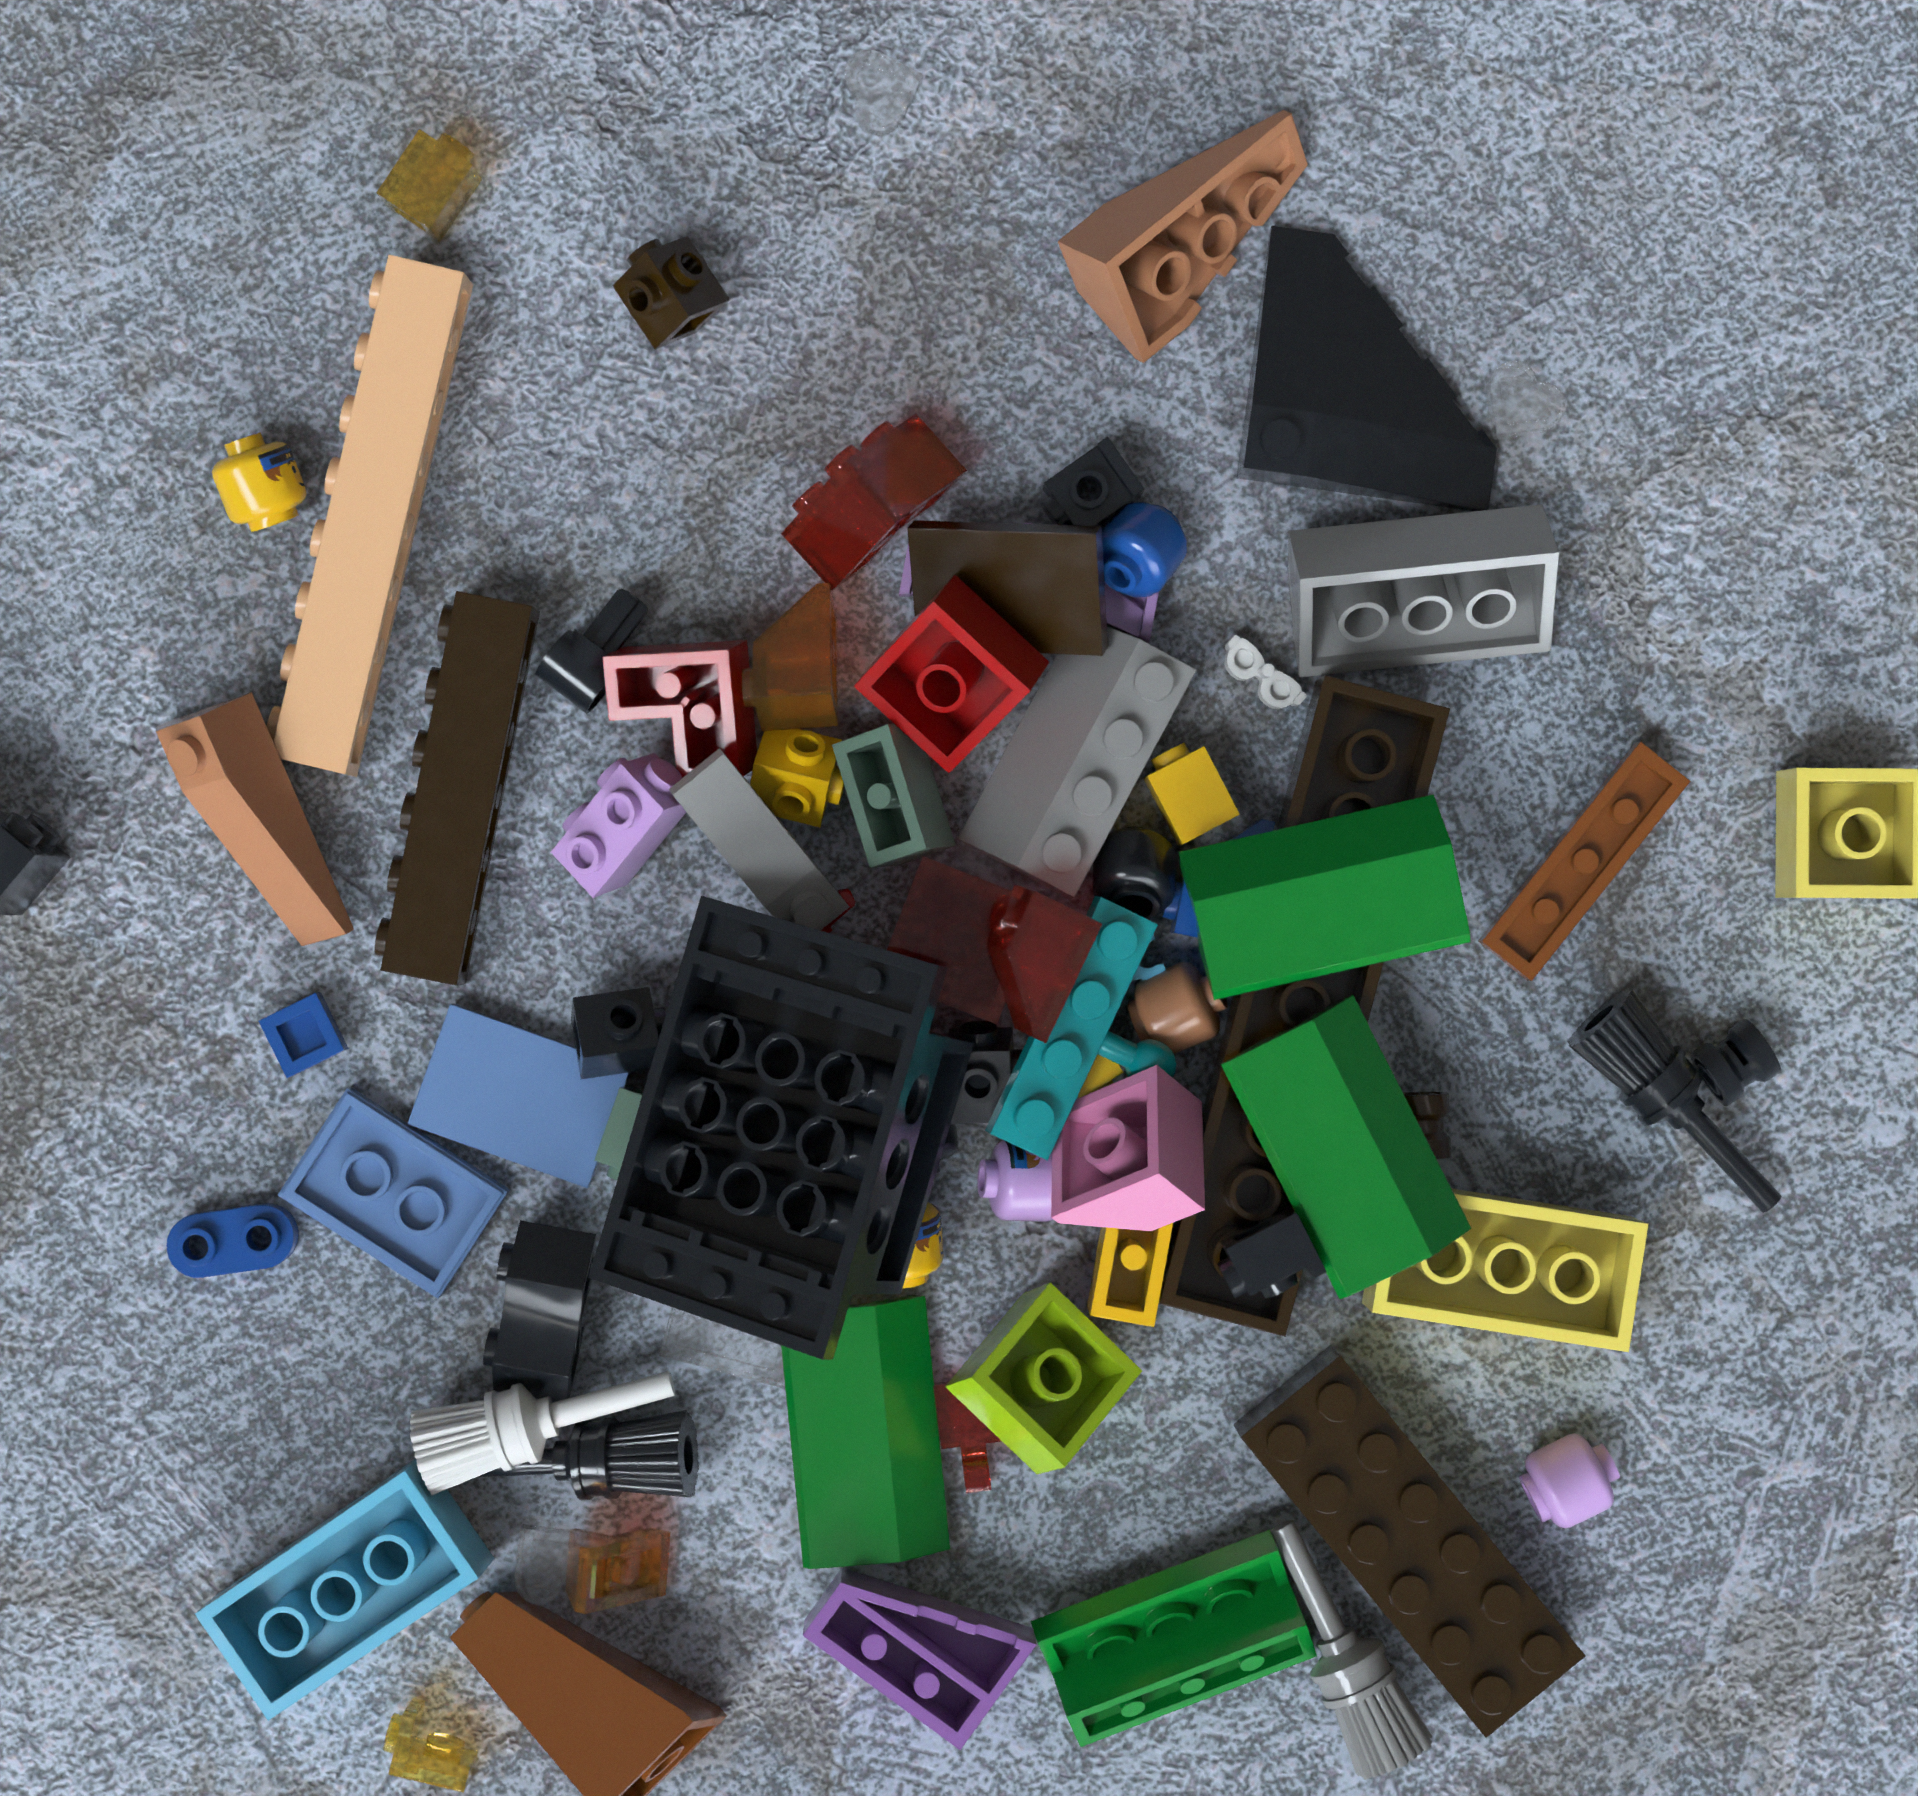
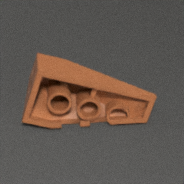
[1058,110,1308,363]

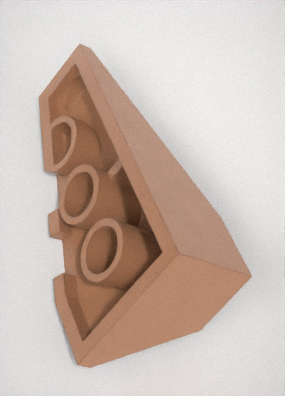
[156,692,354,946]

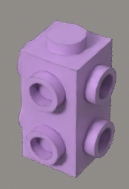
[551,753,686,898]

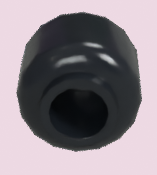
[1092,826,1176,920]

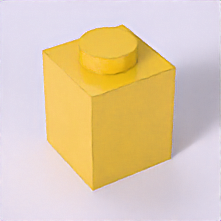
[1143,742,1240,846]

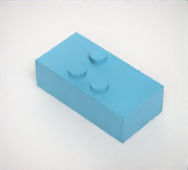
[195,1458,495,1721]

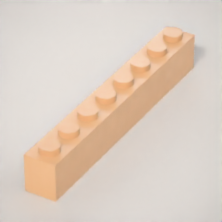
[267,255,473,777]

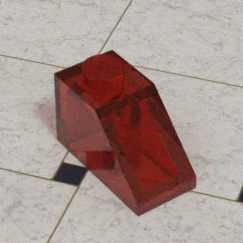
[987,884,1102,1043]

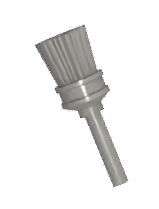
[1271,1520,1433,1780]

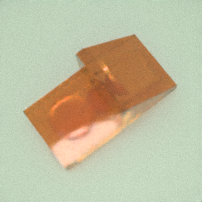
[566,1528,671,1614]

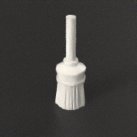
[410,1371,675,1496]

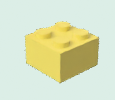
[1775,768,1918,899]

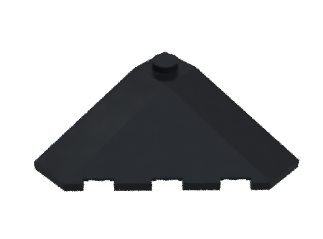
[1236,226,1497,511]

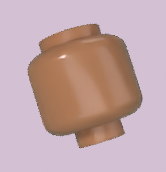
[1128,962,1228,1054]

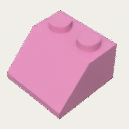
[1051,1065,1205,1231]

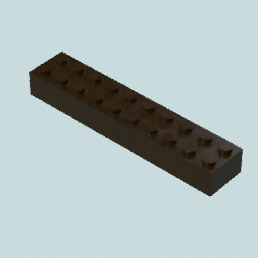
[1159,676,1450,1337]

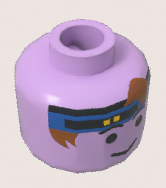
[977,1140,1054,1222]

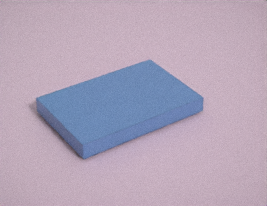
[407,1003,631,1188]
[278,1087,510,1299]

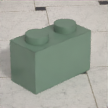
[832,724,956,868]

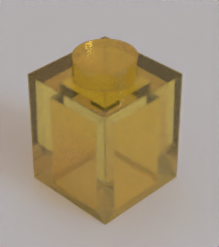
[376,129,482,242]

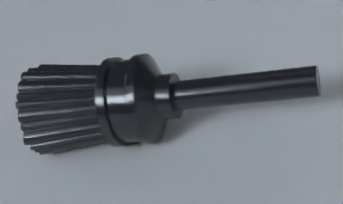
[1567,989,1782,1213]
[478,1410,699,1500]

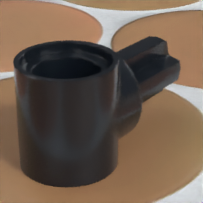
[535,588,648,714]

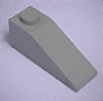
[669,748,849,930]

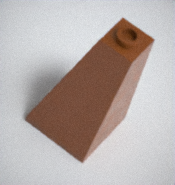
[449,1591,727,1796]

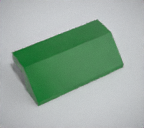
[1179,795,1470,1000]
[1221,995,1472,1299]
[781,1295,950,1569]
[1030,1529,1317,1747]

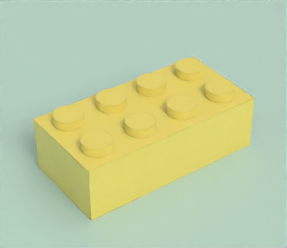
[1362,1188,1649,1352]

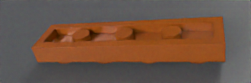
[1478,742,1690,981]

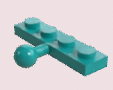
[985,896,1176,1160]

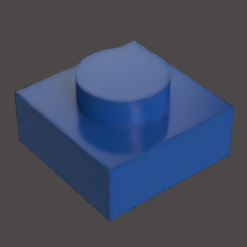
[258,992,349,1078]

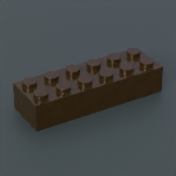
[1233,1345,1586,1738]

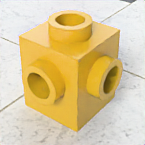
[750,721,845,827]

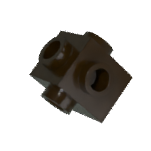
[612,236,730,350]

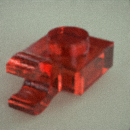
[933,1381,1002,1493]

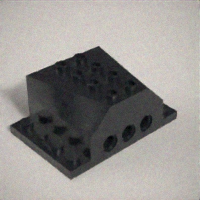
[589,896,974,1360]

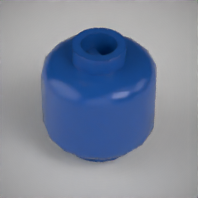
[1102,502,1187,598]

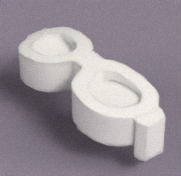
[1224,635,1307,709]

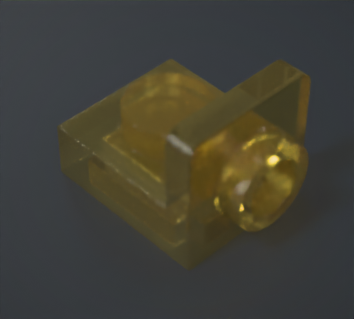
[383,1698,479,1793]

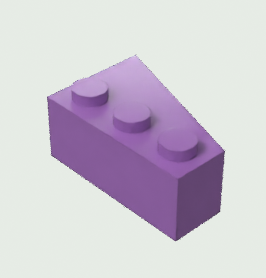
[803,1568,1037,1750]

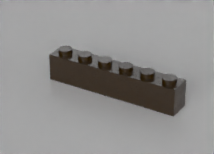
[374,591,540,986]

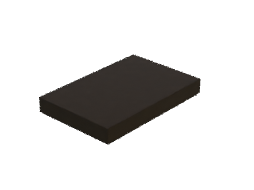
[907,520,1108,656]

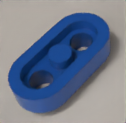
[166,1203,299,1278]

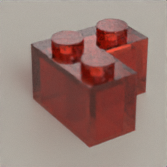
[781,413,967,591]

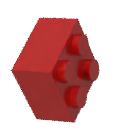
[854,575,1050,773]

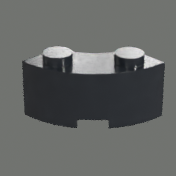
[483,1220,596,1402]

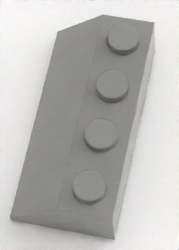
[1288,504,1559,677]
[957,627,1196,900]

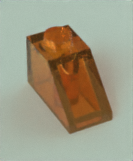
[742,583,838,731]

